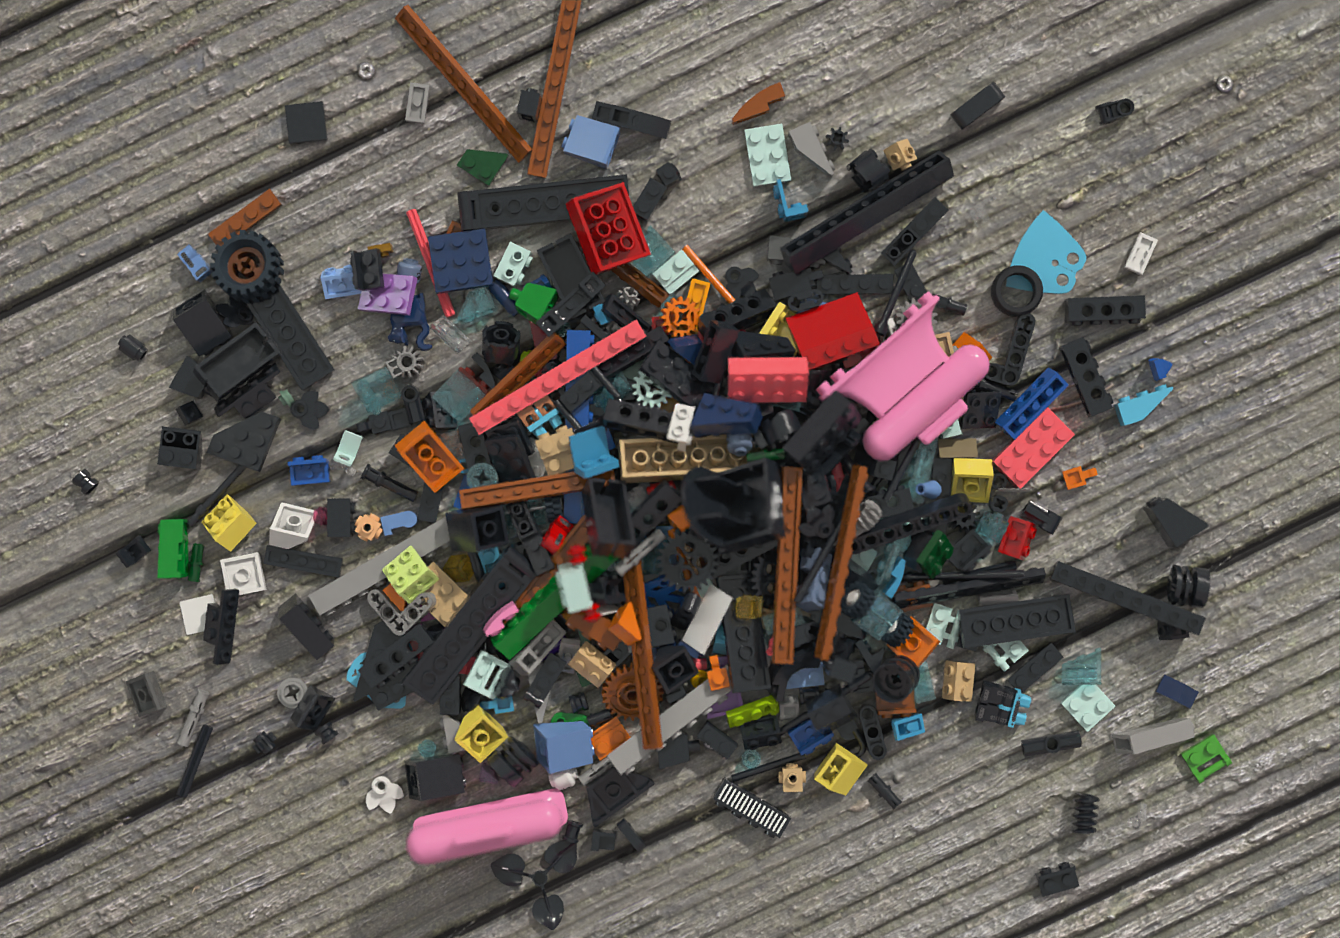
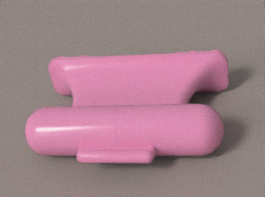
[816,291,990,461]
[406,788,568,865]

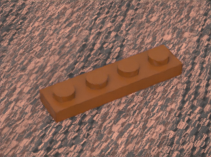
[208,189,282,246]

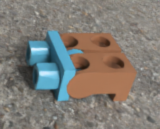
[517,395,563,437]

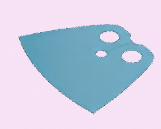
[1006,210,1086,293]

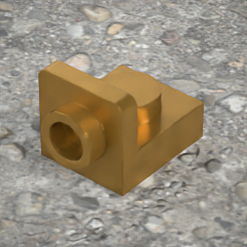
[367,243,394,258]

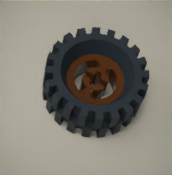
[210,230,284,303]

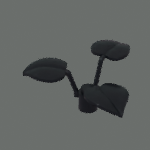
[461,635,520,713]
[491,841,577,930]

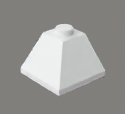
[269,502,319,549]

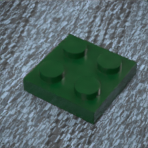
[916,529,954,580]

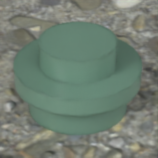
[278,389,295,408]

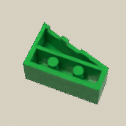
[157,519,189,578]

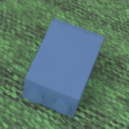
[562,115,620,170]
[533,721,595,774]

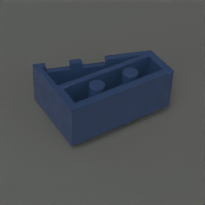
[690,393,763,438]

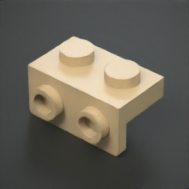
[568,641,616,688]
[942,660,976,702]

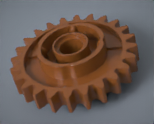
[601,663,664,721]

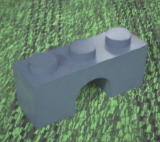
[796,548,832,612]

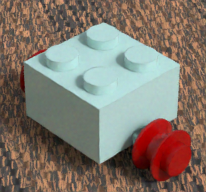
[555,545,602,623]

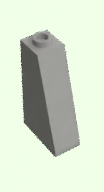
[1112,718,1195,755]

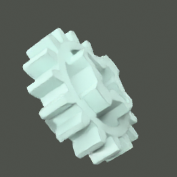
[631,371,672,408]

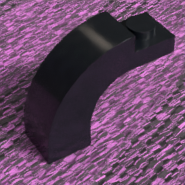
[768,641,821,701]

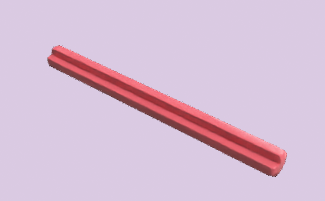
[406,209,455,317]

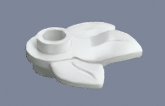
[366,776,404,813]

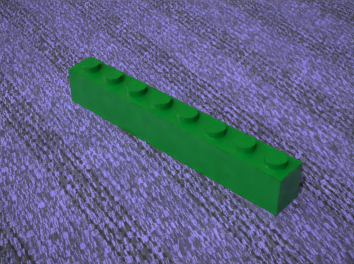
[490,544,619,660]

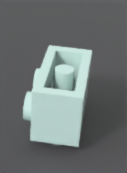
[493,242,533,288]

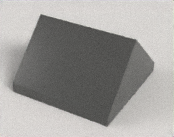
[125,671,167,717]

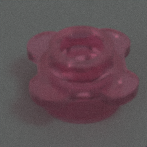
[313,506,327,526]

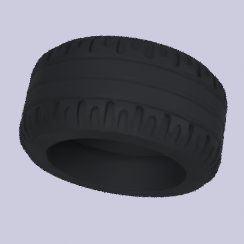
[991,265,1043,317]

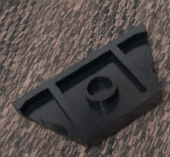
[586,766,655,827]

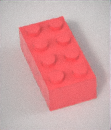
[727,357,809,403]
[992,407,1075,489]

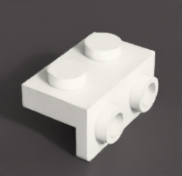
[667,404,695,451]

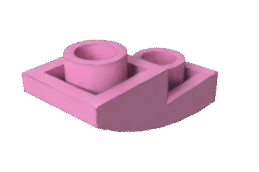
[483,601,518,636]

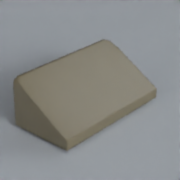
[938,438,978,458]

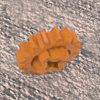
[659,296,700,337]

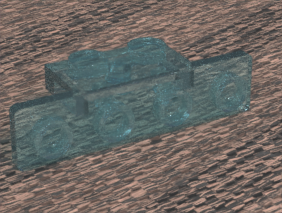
[907,436,939,504]
[874,523,911,598]

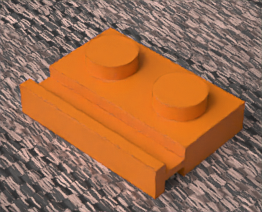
[591,715,631,760]

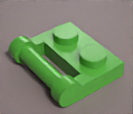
[1180,734,1232,784]

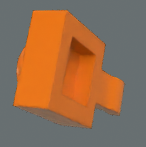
[1062,466,1098,490]
[707,655,730,691]

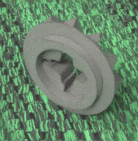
[277,677,307,708]

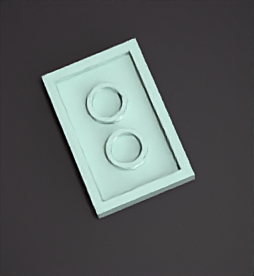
[744,124,791,187]

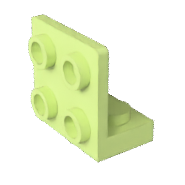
[382,546,439,604]

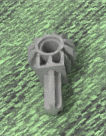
[364,346,424,388]
[834,500,882,546]

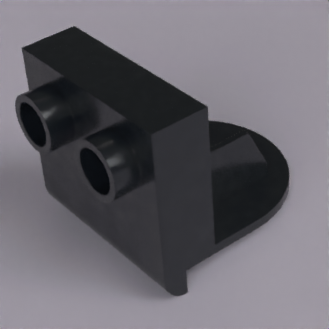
[681,458,786,554]

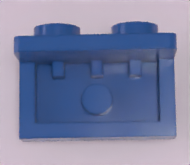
[287,455,331,486]
[788,718,834,755]

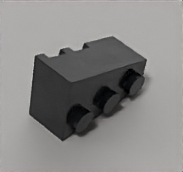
[730,331,796,358]
[278,593,335,660]

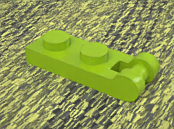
[725,695,780,728]

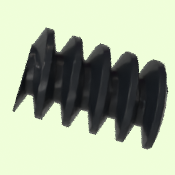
[1071,793,1100,834]

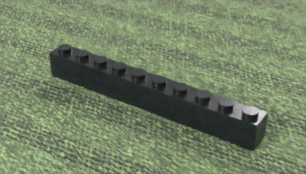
[780,151,954,274]

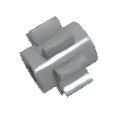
[616,287,640,310]

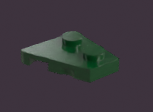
[457,149,509,187]

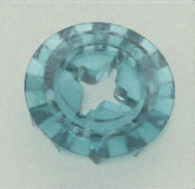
[467,463,498,488]

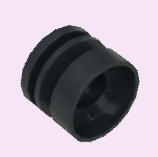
[1167,565,1210,608]
[872,655,920,703]
[487,736,539,787]

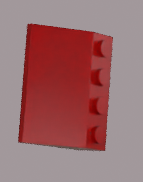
[565,182,651,275]
[785,292,880,371]

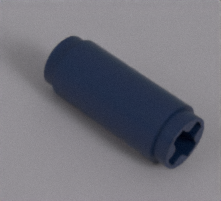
[489,279,519,317]

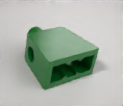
[509,283,559,326]

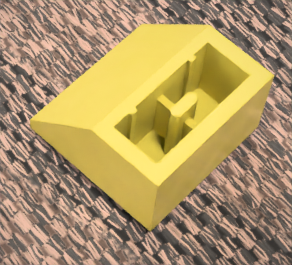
[201,494,257,552]
[814,743,868,796]

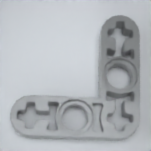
[367,589,436,636]

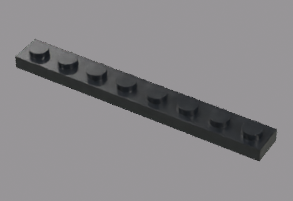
[893,567,1046,609]

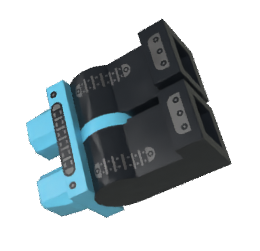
[974,680,1031,727]

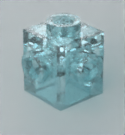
[975,511,1009,543]

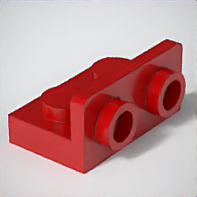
[998,516,1037,561]

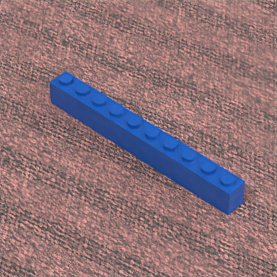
[564,330,594,523]

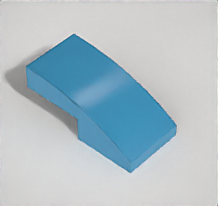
[882,556,905,599]

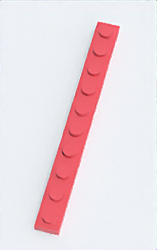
[469,320,646,435]

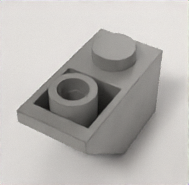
[440,715,465,753]

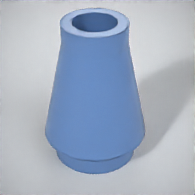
[916,480,942,499]

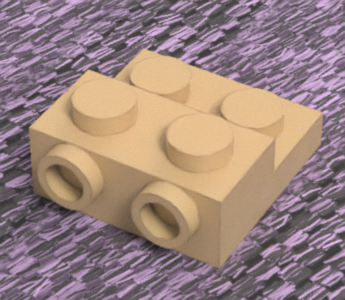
[535,425,574,476]

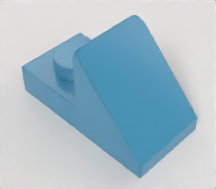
[891,713,925,741]

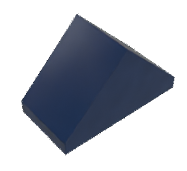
[668,334,702,365]
[1156,674,1199,709]

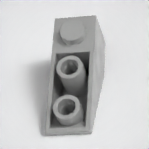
[788,122,835,178]

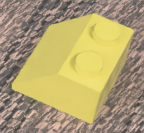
[951,458,994,503]
[454,705,508,763]

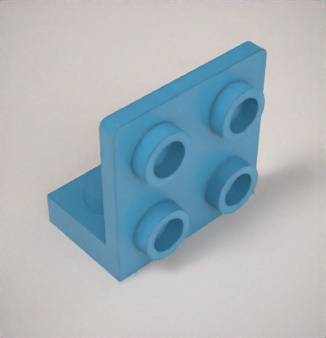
[773,179,808,222]
[569,426,620,478]

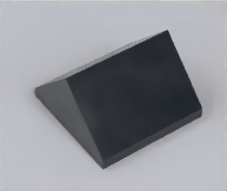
[652,645,699,694]
[291,685,336,731]

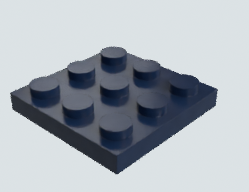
[428,228,494,294]

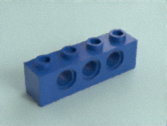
[995,368,1069,440]

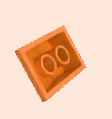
[395,421,465,493]

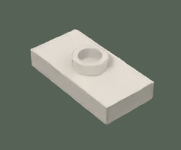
[1124,232,1158,275]

